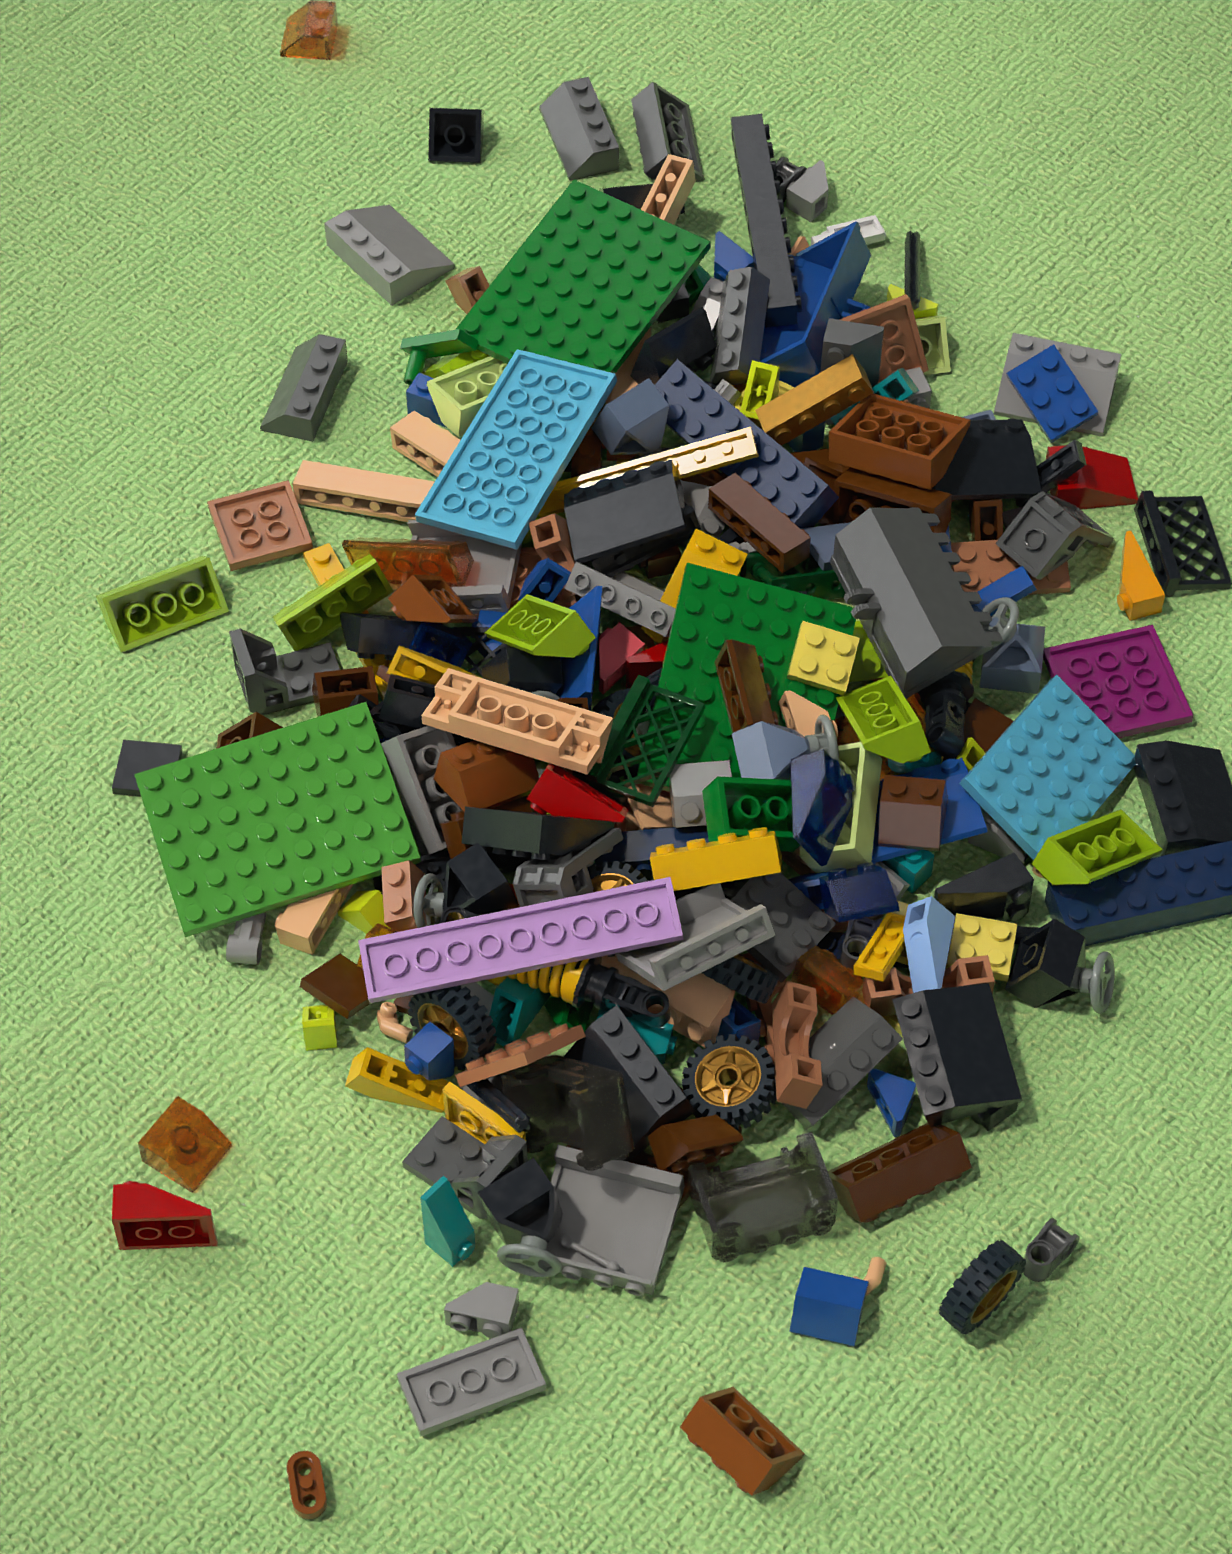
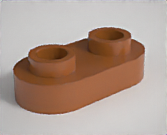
[287,1451,327,1519]

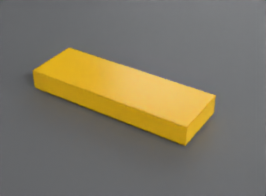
[854,912,906,981]

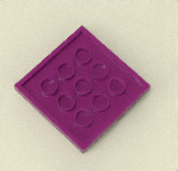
[1043,625,1193,738]

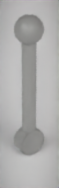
[560,1234,619,1272]

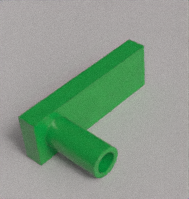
[400,329,478,385]

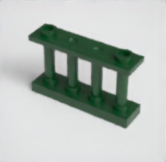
[740,552,846,600]

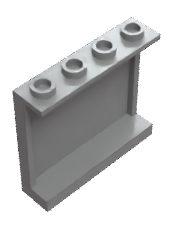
[392,520,523,614]
[564,562,675,637]
[616,883,776,991]
[541,1145,685,1296]

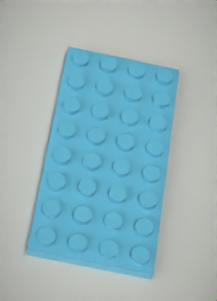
[415,349,617,550]

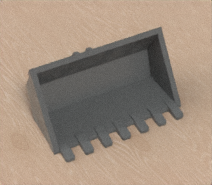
[830,507,1003,699]

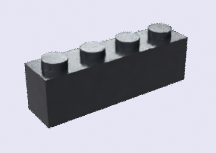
[379,674,473,742]

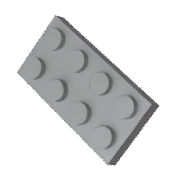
[397,1327,546,1436]

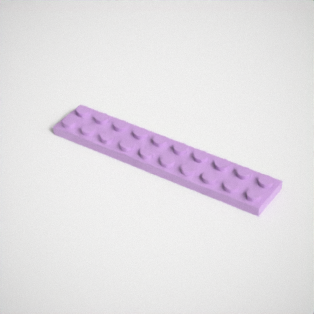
[358,877,684,1003]

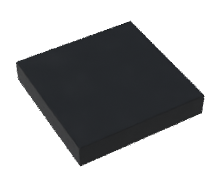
[112,739,183,796]

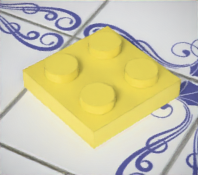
[787,621,860,696]
[946,913,1017,982]

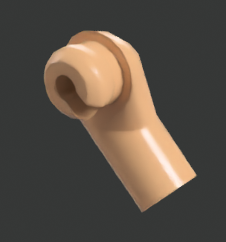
[377,1002,413,1044]
[852,1257,886,1296]

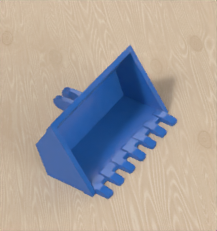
[760,221,871,387]

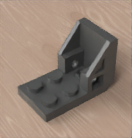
[995,491,1115,580]
[229,628,340,715]
[513,828,623,907]
[402,1116,528,1219]

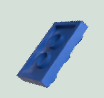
[1007,344,1099,443]

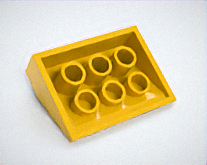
[650,827,782,891]

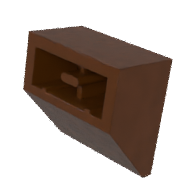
[312,666,379,734]
[647,1115,744,1174]

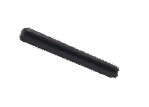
[904,231,920,310]
[467,1078,532,1133]

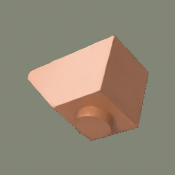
[445,266,490,314]

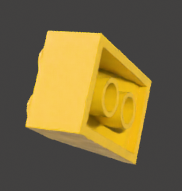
[660,529,748,608]

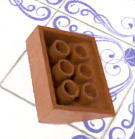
[829,394,971,490]

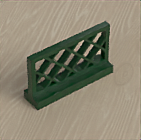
[585,675,705,807]

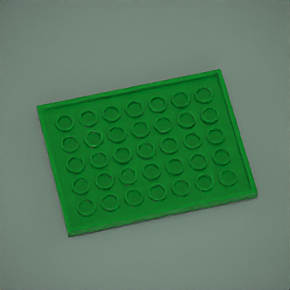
[455,179,711,374]
[636,563,856,804]

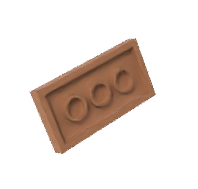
[951,540,1071,595]

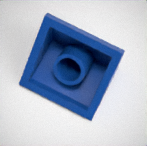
[790,1267,869,1347]

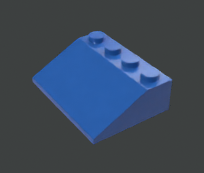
[556,586,603,711]
[871,758,988,864]

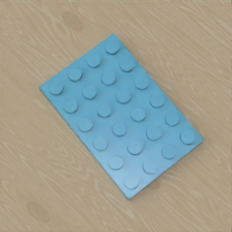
[959,675,1136,860]

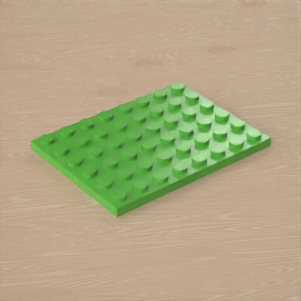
[134,702,421,938]

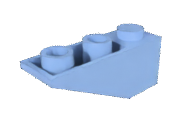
[903,896,955,993]

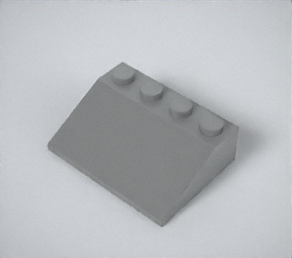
[325,205,455,306]
[994,333,1121,436]

